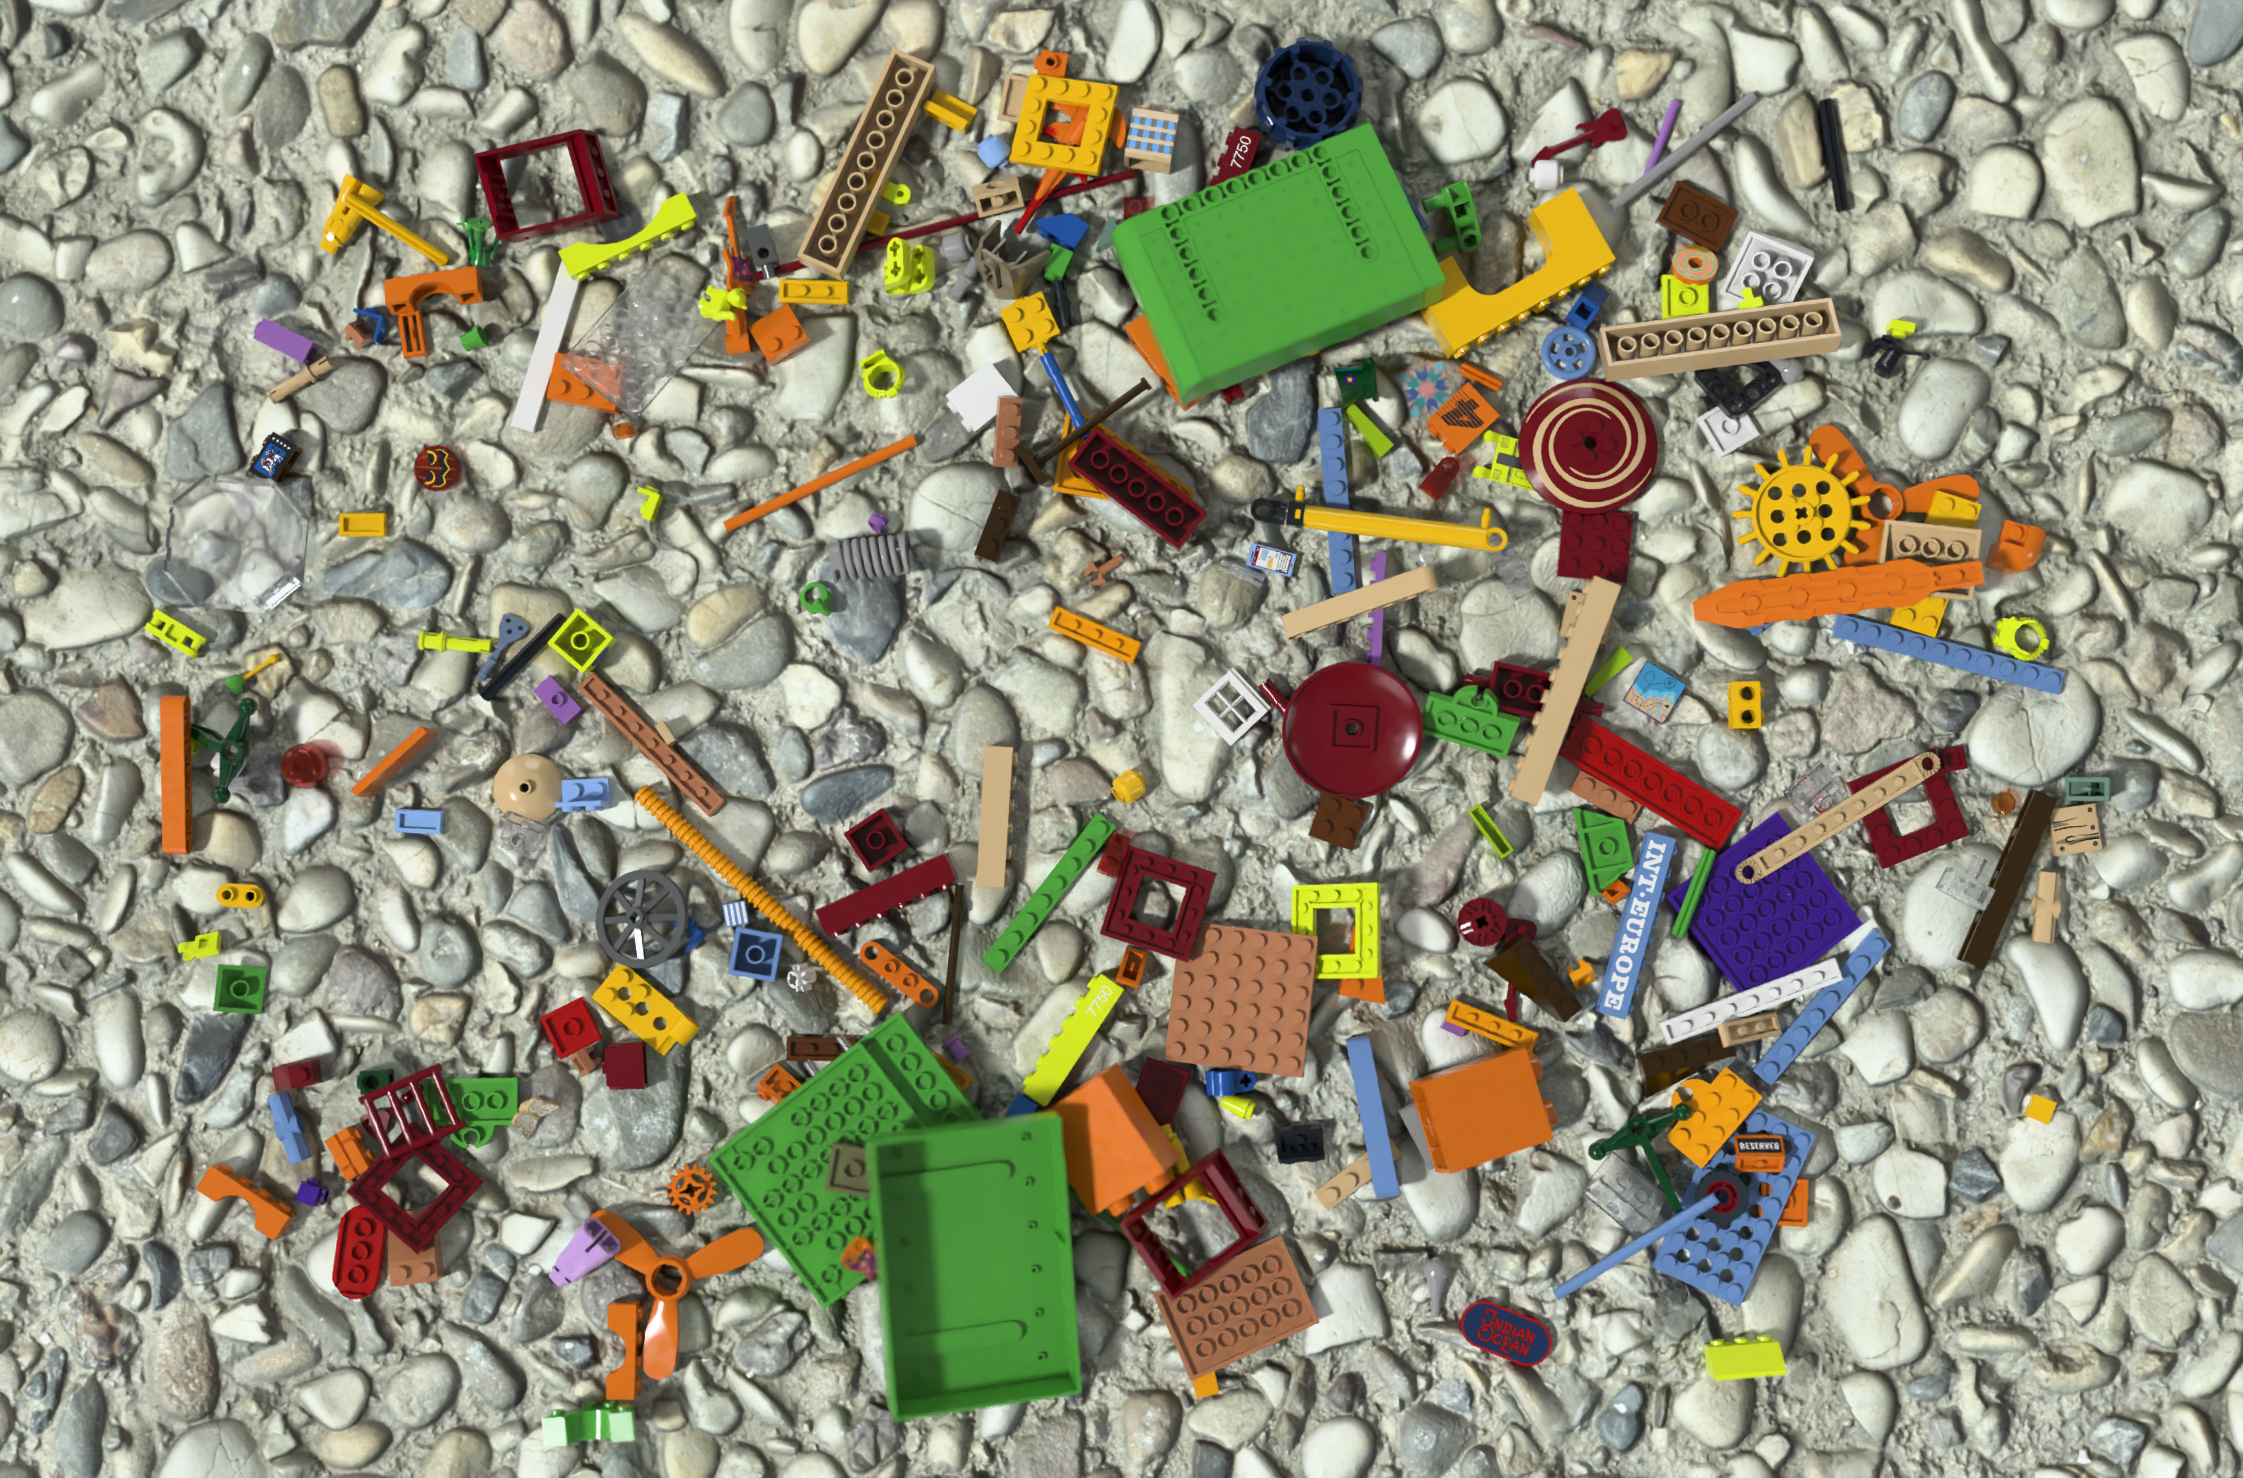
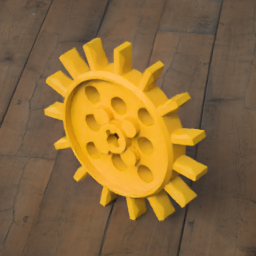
[1732,446,1871,578]

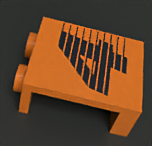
[1425,382,1500,457]

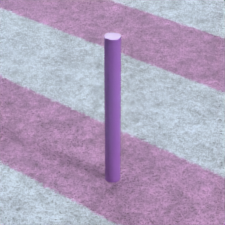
[1643,100,1680,189]

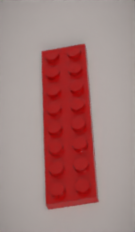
[1557,715,1743,851]

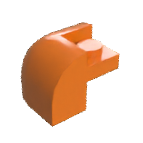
[1984,519,2047,574]

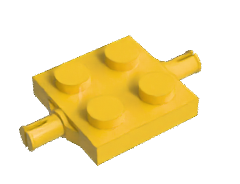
[1000,291,1061,356]

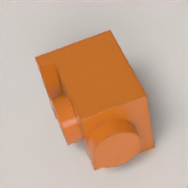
[1034,50,1069,78]

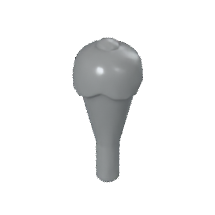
[1767,357,1804,384]
[1423,1257,1450,1318]

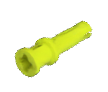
[418,629,492,654]

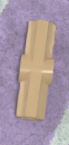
[2031,871,2061,943]

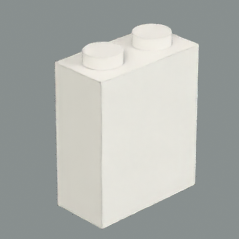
[946,361,1018,435]

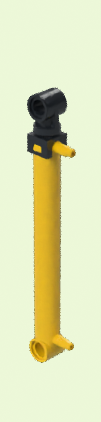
[1251,485,1507,553]

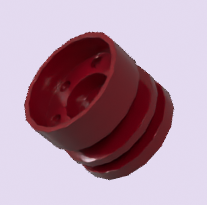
[1457,897,1508,947]

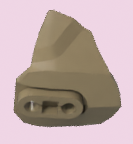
[974,220,1051,300]

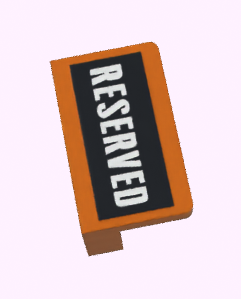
[1734,1135,1785,1172]

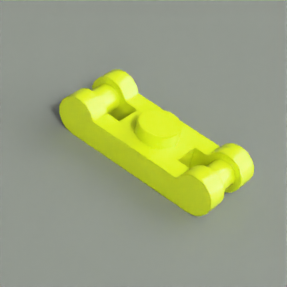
[144,608,208,659]

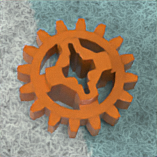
[667,1163,719,1215]

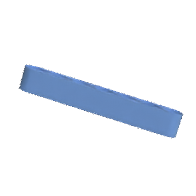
[1346,1034,1400,1200]

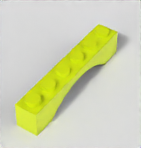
[558,192,698,281]

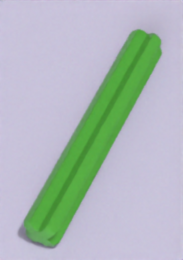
[1672,848,1716,937]

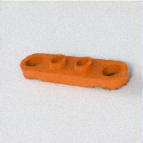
[860,941,939,1008]

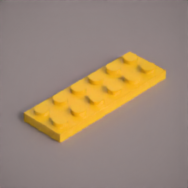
[1889,490,1982,638]

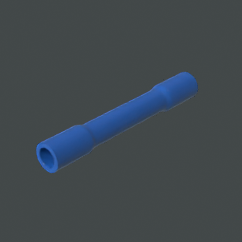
[1039,351,1092,441]

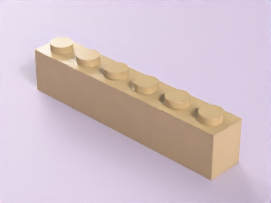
[976,746,1018,887]

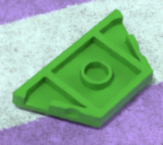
[1572,808,1634,897]

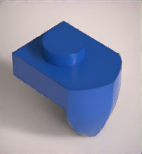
[673,916,707,953]

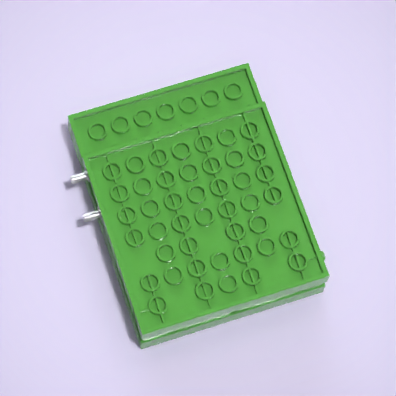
[708,1009,986,1310]

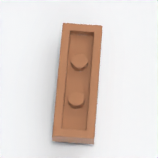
[992,396,1023,467]
[1568,770,1641,824]

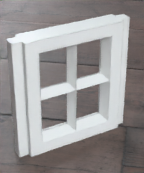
[1192,668,1271,746]

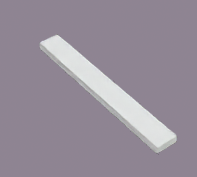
[511,261,581,433]
[1659,957,1844,1045]

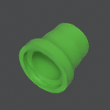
[460,325,489,352]

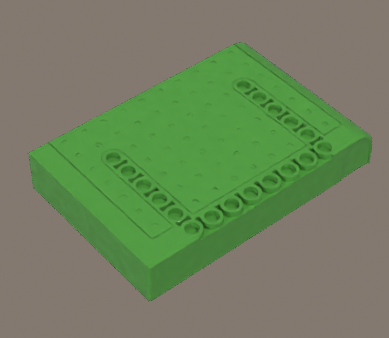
[1111,123,1446,404]
[865,1111,1082,1422]

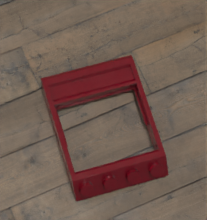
[474,129,621,243]
[1120,1148,1269,1301]

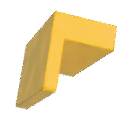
[923,89,977,135]

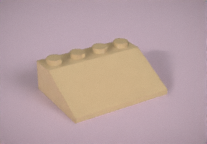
[1876,519,1982,601]

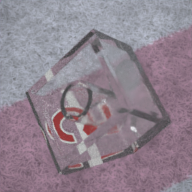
[1784,761,1849,822]

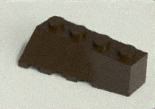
[1483,933,1583,1023]
[1635,1033,1737,1098]

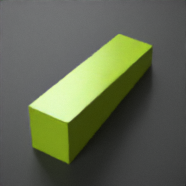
[1346,403,1394,460]
[1584,645,1633,698]
[1467,803,1514,861]

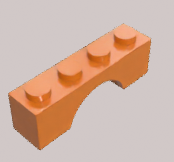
[384,266,484,316]
[196,1163,296,1241]
[606,1301,644,1400]

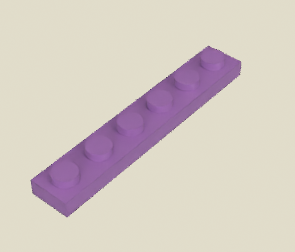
[1366,552,1386,667]

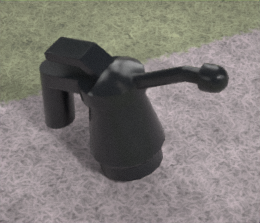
[1861,334,1931,379]

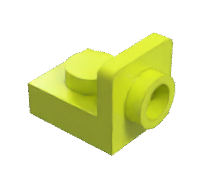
[637,485,664,523]

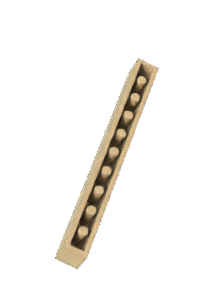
[1507,576,1621,807]

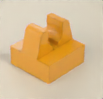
[1567,959,1596,991]

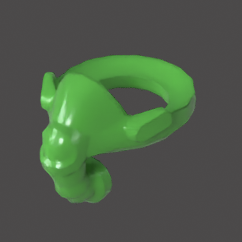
[800,582,832,616]

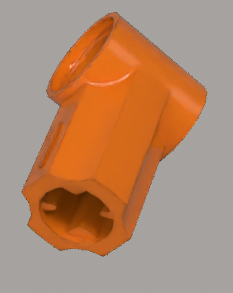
[725,307,752,355]

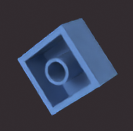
[728,927,786,982]

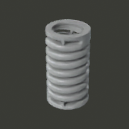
[829,533,910,583]

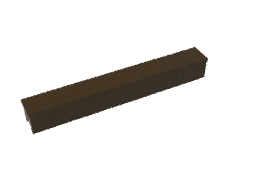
[1956,790,2058,970]

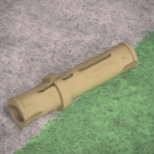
[266,355,334,404]

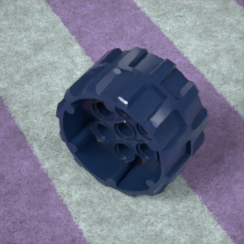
[1253,37,1364,152]

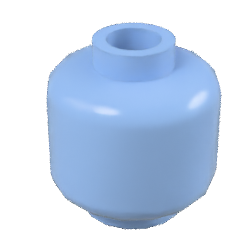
[977,134,1011,169]

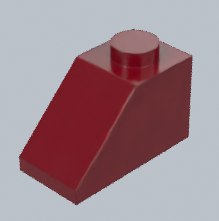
[272,1059,323,1091]

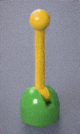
[225,654,279,695]

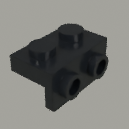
[1275,1123,1325,1165]

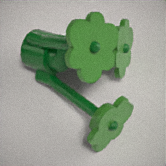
[457,217,518,266]

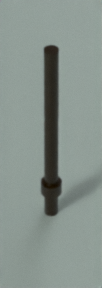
[942,884,965,1025]

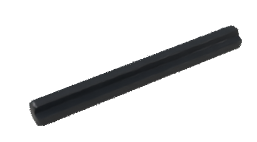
[1819,98,1850,212]
[479,613,567,701]

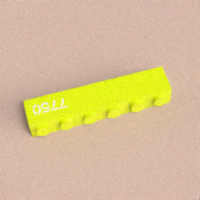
[1022,973,1124,1107]

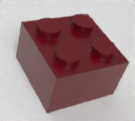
[843,808,910,873]

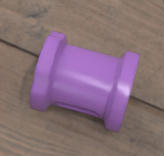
[941,1034,971,1065]

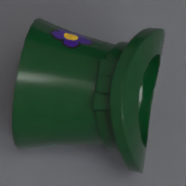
[1333,357,1380,409]

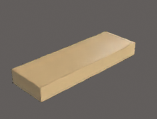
[1717,1012,1782,1047]

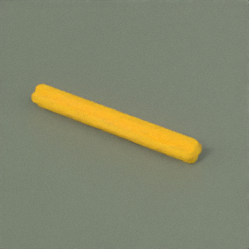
[344,194,450,267]

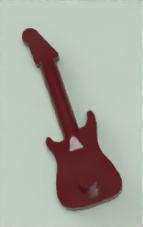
[1531,108,1627,168]
[1503,918,1537,1023]

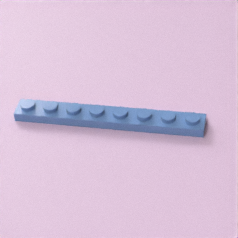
[1317,408,1356,594]
[1751,929,1892,1086]

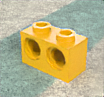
[1727,681,1765,729]

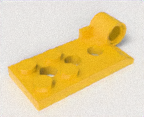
[592,964,701,1056]

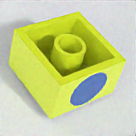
[547,608,618,675]

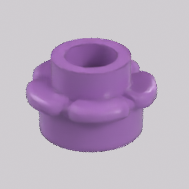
[867,513,889,534]

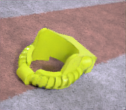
[859,349,906,399]
[1993,616,2050,661]

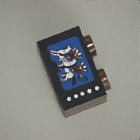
[248,432,303,488]

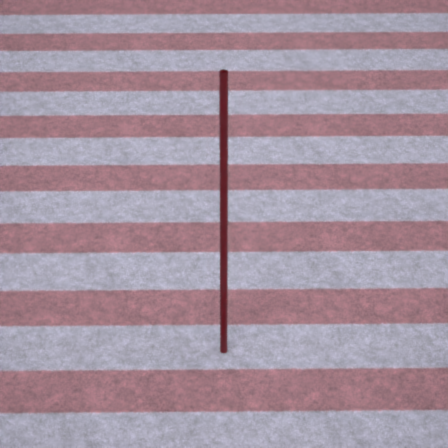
[754,169,1134,281]

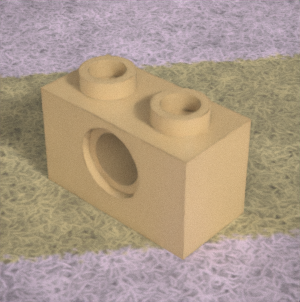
[972,175,1024,218]

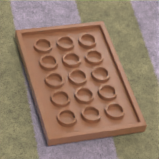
[1152,1235,1319,1382]

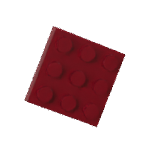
[1556,510,1633,584]

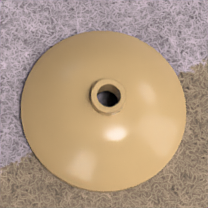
[493,754,563,823]

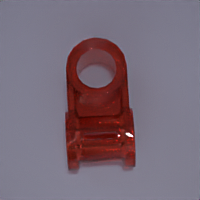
[1419,457,1459,502]

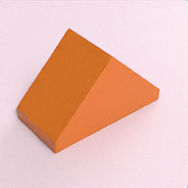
[1115,946,1149,989]

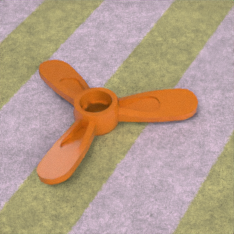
[1809,425,1980,568]
[590,1210,764,1380]

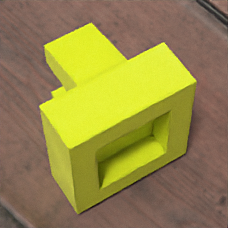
[1738,286,1764,309]

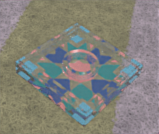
[1398,360,1454,419]

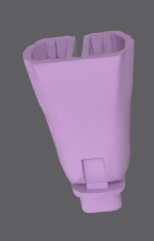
[549,1217,621,1287]

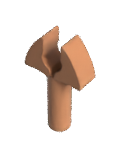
[1084,554,1125,586]

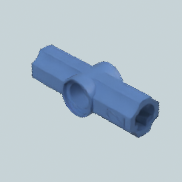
[267,1091,311,1165]

